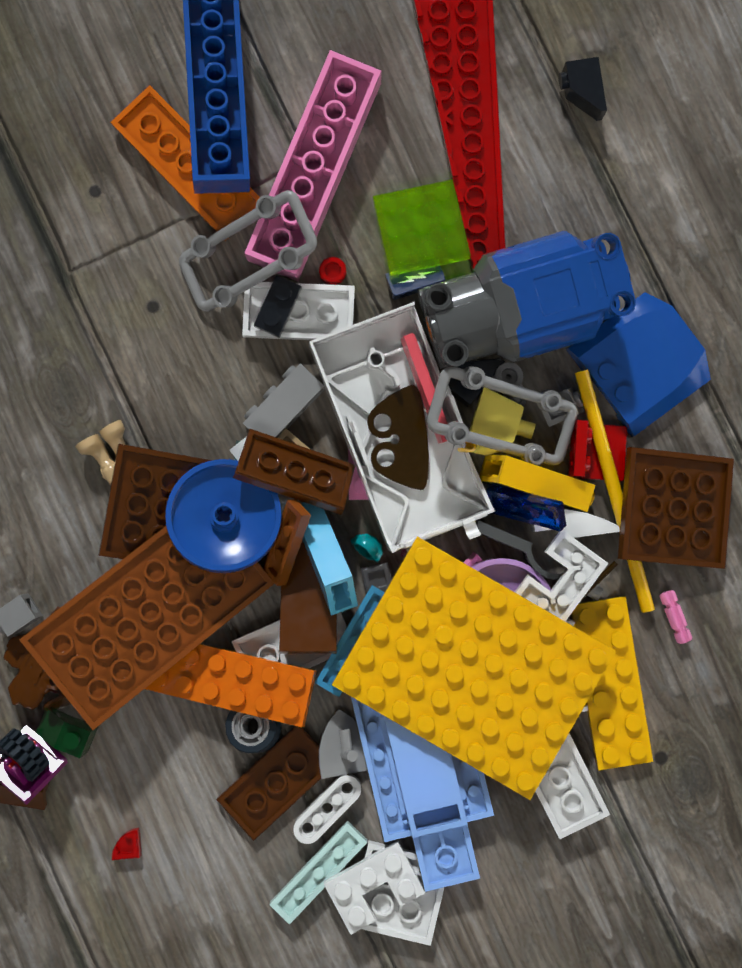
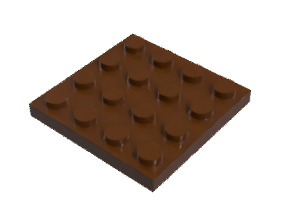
[98,444,212,559]
[618,447,734,569]

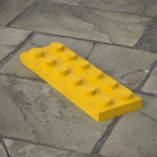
[571,596,653,771]

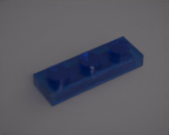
[486,485,567,531]

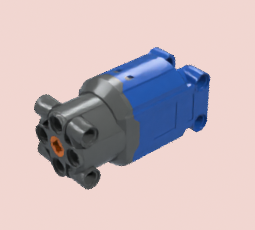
[418,231,636,369]

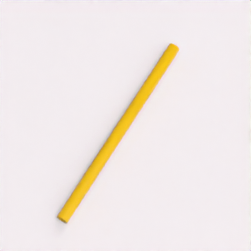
[575,369,655,613]

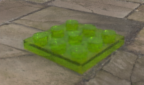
[373,179,471,276]

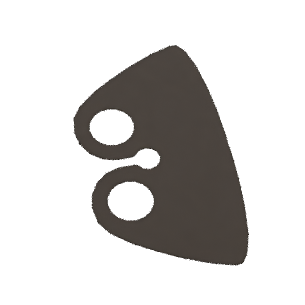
[367,385,429,490]

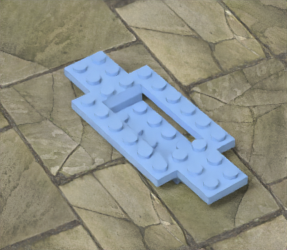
[351,697,494,892]

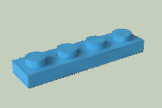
[315,585,384,697]

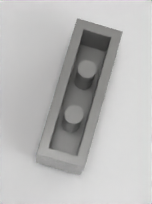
[243,363,325,438]

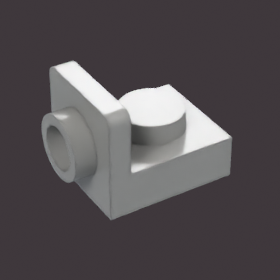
[542,387,585,427]

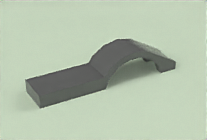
[476,520,565,580]

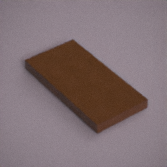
[233,429,355,515]
[279,543,337,654]
[216,726,321,841]

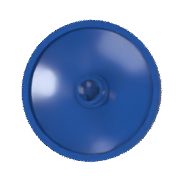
[165,459,281,573]

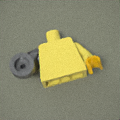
[458,362,536,456]

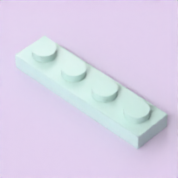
[269,820,367,925]

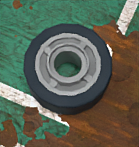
[225,710,282,753]

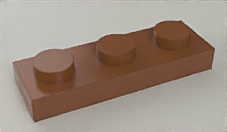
[264,499,311,586]

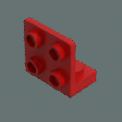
[568,420,627,481]

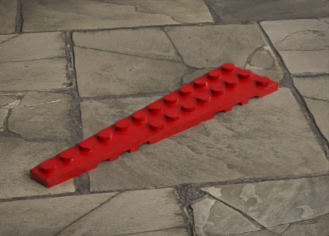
[413,0,505,270]

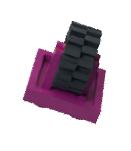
[0,725,68,805]

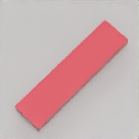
[400,333,448,444]

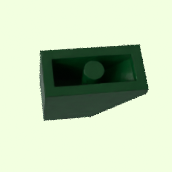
[36,709,98,759]

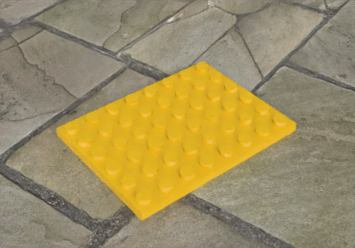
[332,536,616,800]

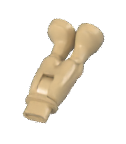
[75,420,125,486]

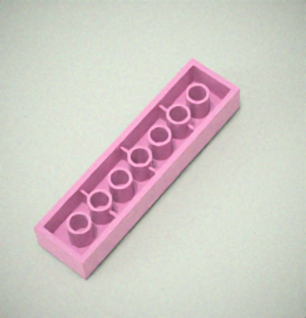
[244,50,381,281]

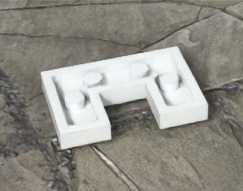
[515,529,608,621]
[324,840,425,935]

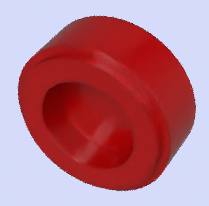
[319,257,347,285]

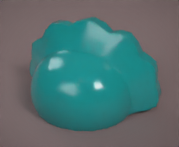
[351,533,383,562]

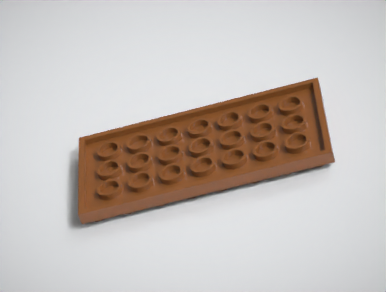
[19,526,275,730]

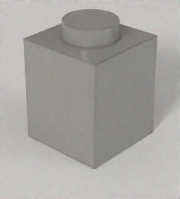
[0,593,43,637]

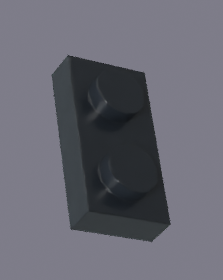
[254,275,302,338]

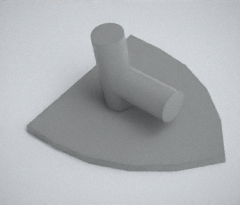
[319,709,368,779]

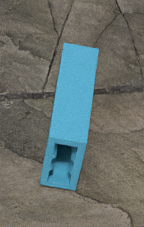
[301,502,358,616]

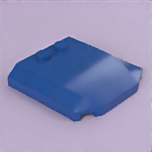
[567,292,711,437]

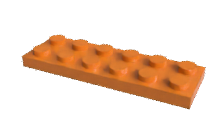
[110,85,260,241]
[145,644,317,727]

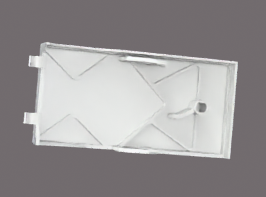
[309,302,495,553]

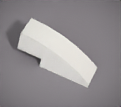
[528,508,620,538]

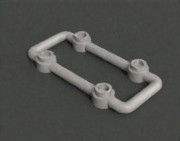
[179,190,317,312]
[427,366,578,466]

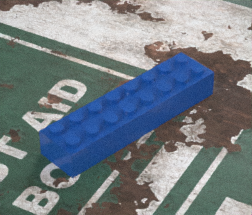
[183,0,250,194]

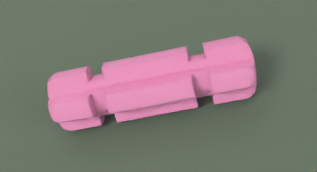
[659,590,692,644]

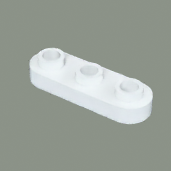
[293,774,361,844]

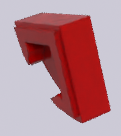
[112,828,141,860]

